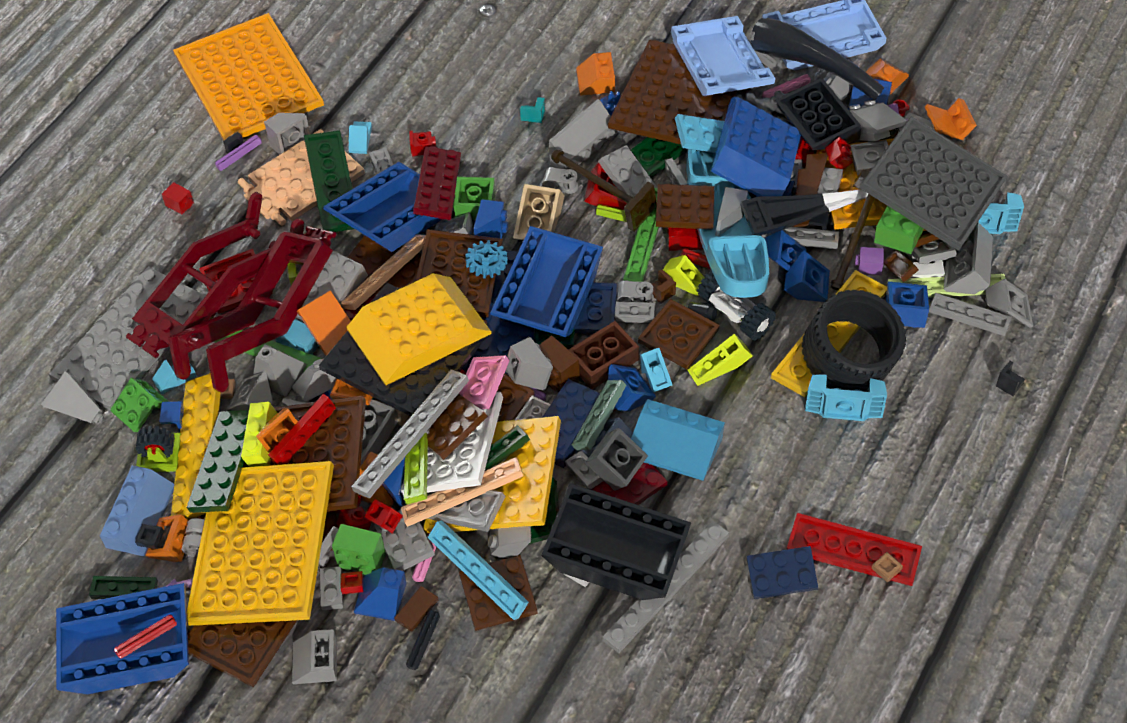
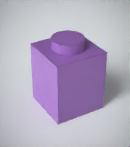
[855,247,884,275]

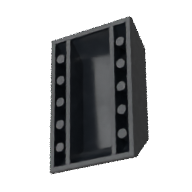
[541,483,691,600]

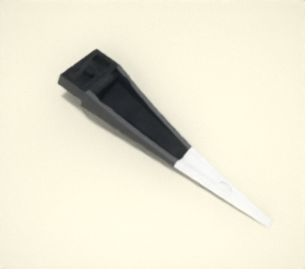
[740,190,868,236]

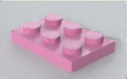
[459,355,510,409]

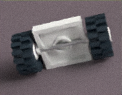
[697,270,776,340]

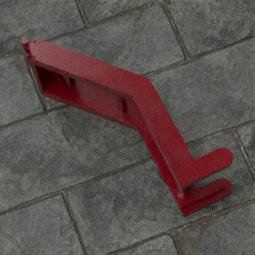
[126,192,305,358]
[168,226,336,392]

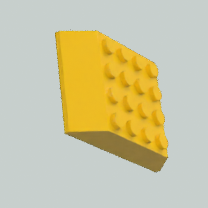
[347,273,491,385]

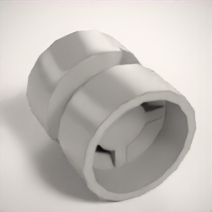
[181,519,205,558]

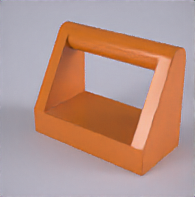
[145,515,189,562]

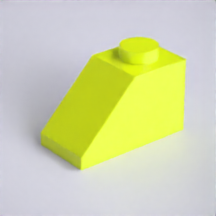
[663,255,705,296]

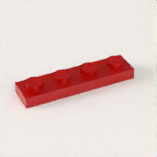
[268,394,336,465]

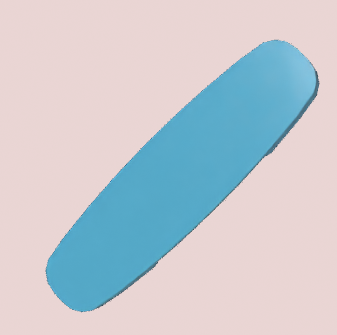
[686,149,769,298]

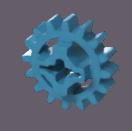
[465,240,508,278]

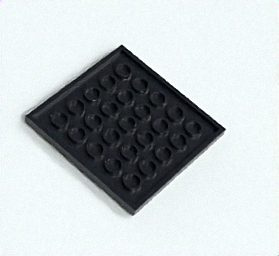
[319,283,487,416]

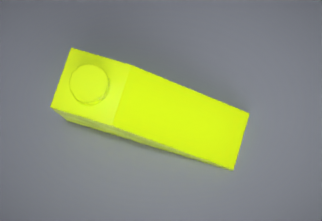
[688,334,753,386]

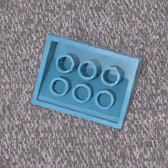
[631,399,725,481]

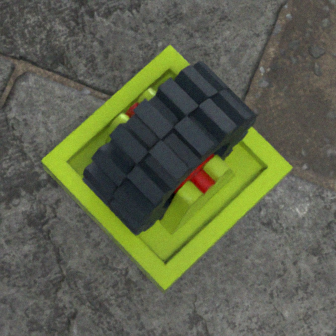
[135,426,181,472]

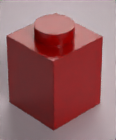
[162,182,194,215]

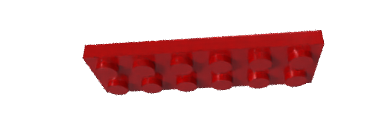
[786,513,922,586]

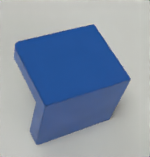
[159,401,184,432]

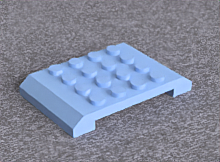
[762,0,887,70]
[671,16,775,96]

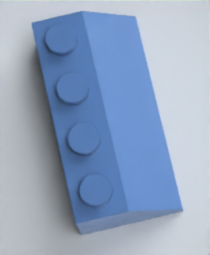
[100,465,174,557]

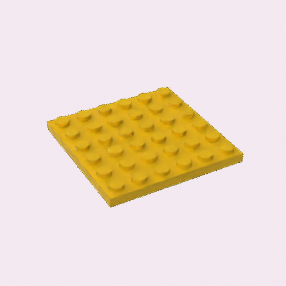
[423,416,561,534]

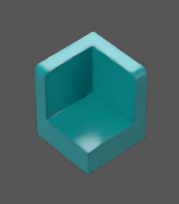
[520,97,545,123]

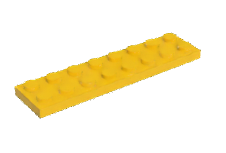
[771,270,887,397]
[171,373,221,519]

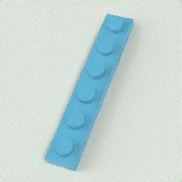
[427,520,529,620]

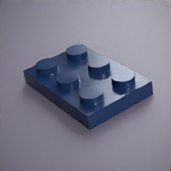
[574,282,617,334]
[747,546,818,599]

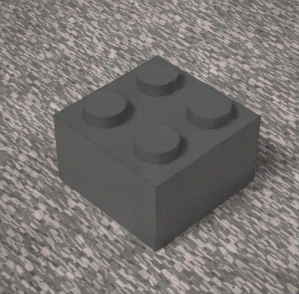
[585,428,648,491]

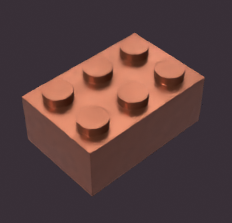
[569,321,639,390]

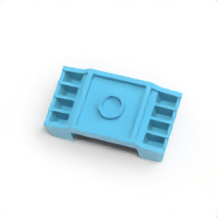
[978,193,1024,234]
[805,375,887,421]

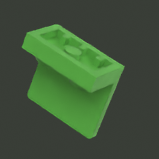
[110,378,169,432]

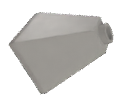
[253,344,307,398]
[41,372,104,424]

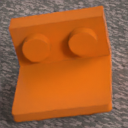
[925,98,977,140]

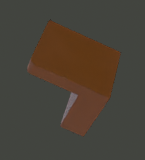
[652,269,676,304]

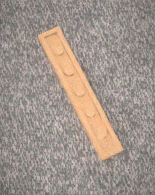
[340,235,426,310]
[401,457,524,527]

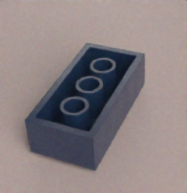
[542,379,600,468]

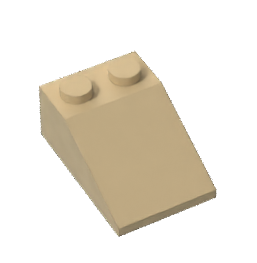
[513,184,564,241]

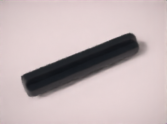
[406,610,440,670]

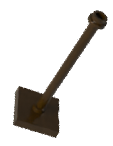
[551,149,657,232]
[831,169,875,291]

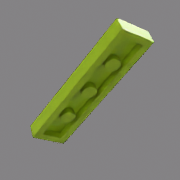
[404,432,428,505]

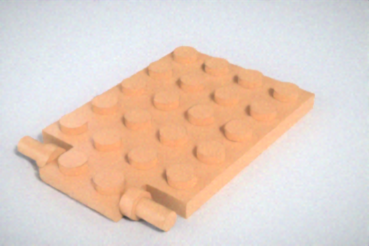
[238,129,365,226]

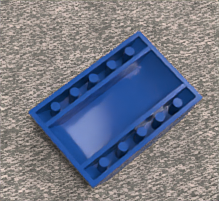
[711,97,801,197]
[323,162,455,252]
[490,226,603,337]
[56,583,189,694]

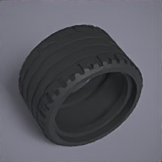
[802,290,906,392]

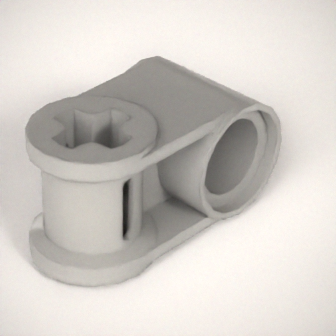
[542,167,578,194]
[616,281,654,303]

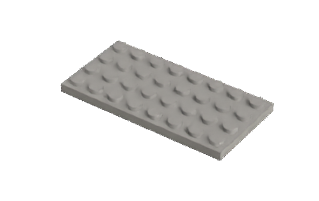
[49,266,205,411]

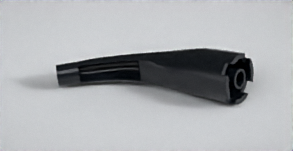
[751,18,884,100]

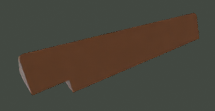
[794,153,828,227]

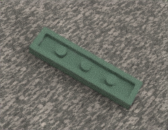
[572,380,626,450]

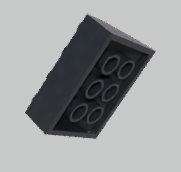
[775,78,861,150]

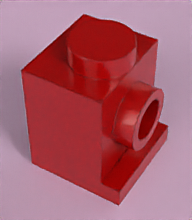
[409,131,436,156]
[825,137,853,170]
[364,499,403,534]
[336,506,371,531]

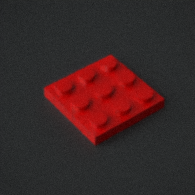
[199,249,273,314]

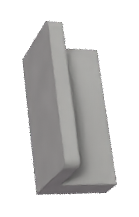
[665,158,688,185]

